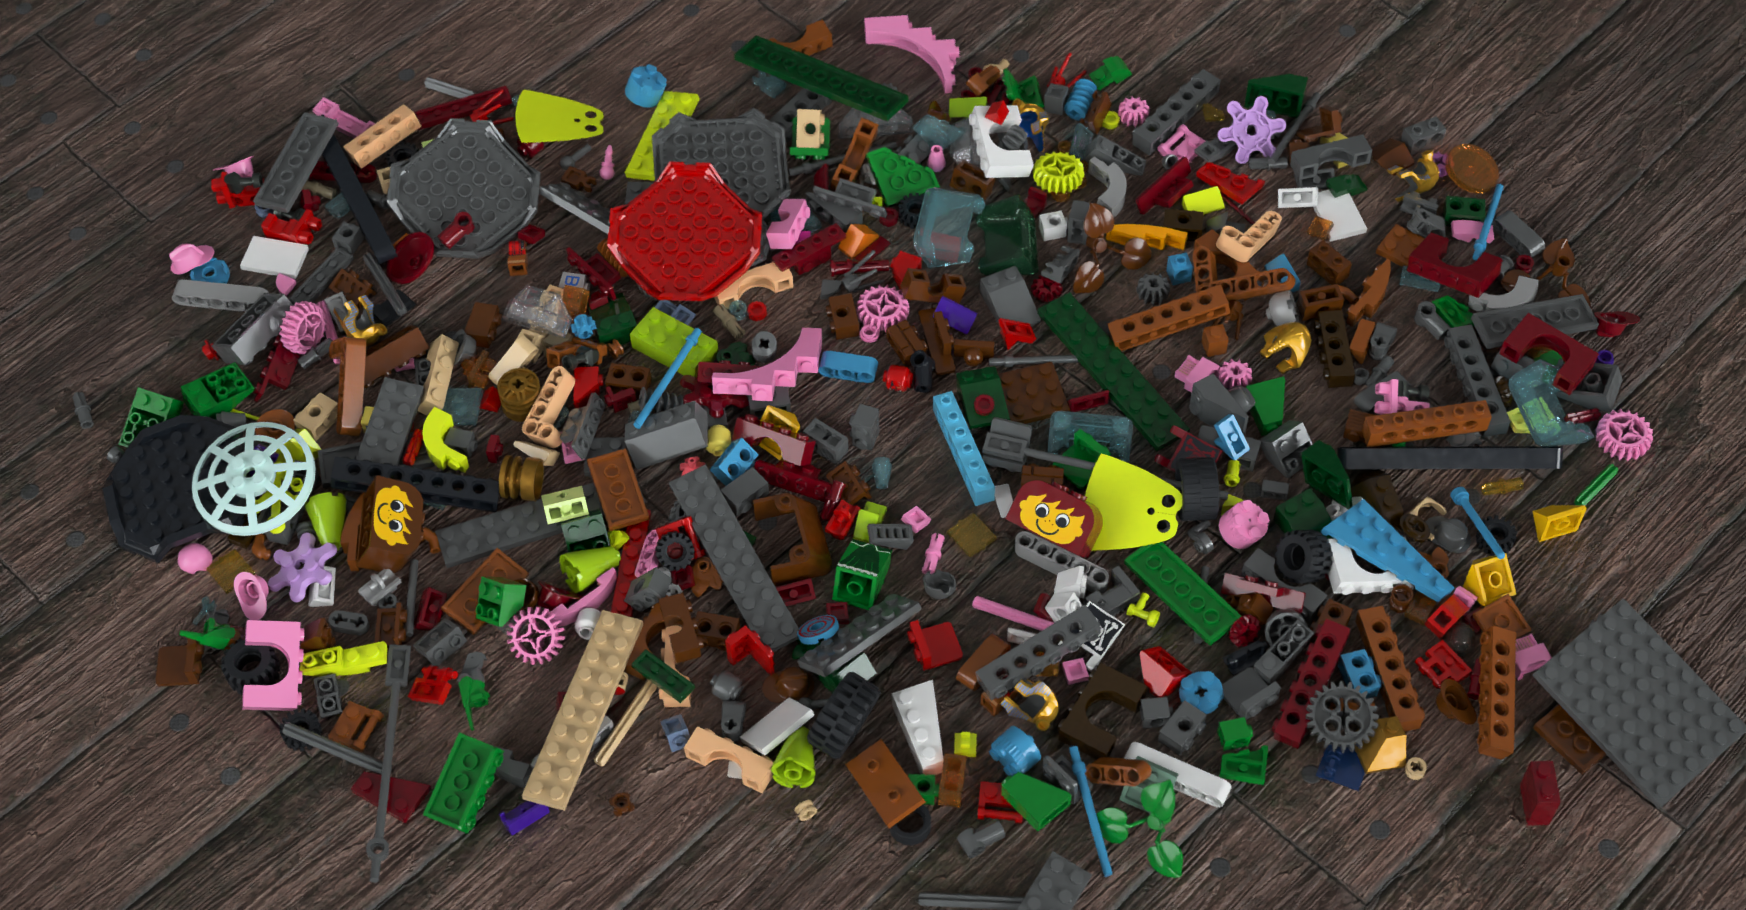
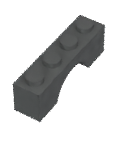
[1290,134,1372,180]
[1241,548,1328,622]

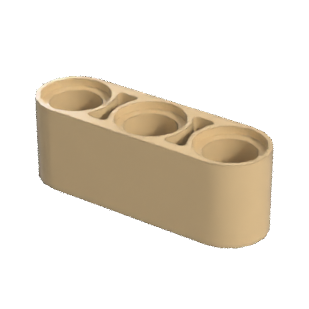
[488,335,539,386]

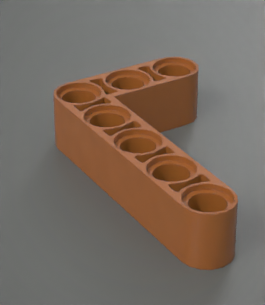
[1193,246,1296,304]
[329,336,366,436]

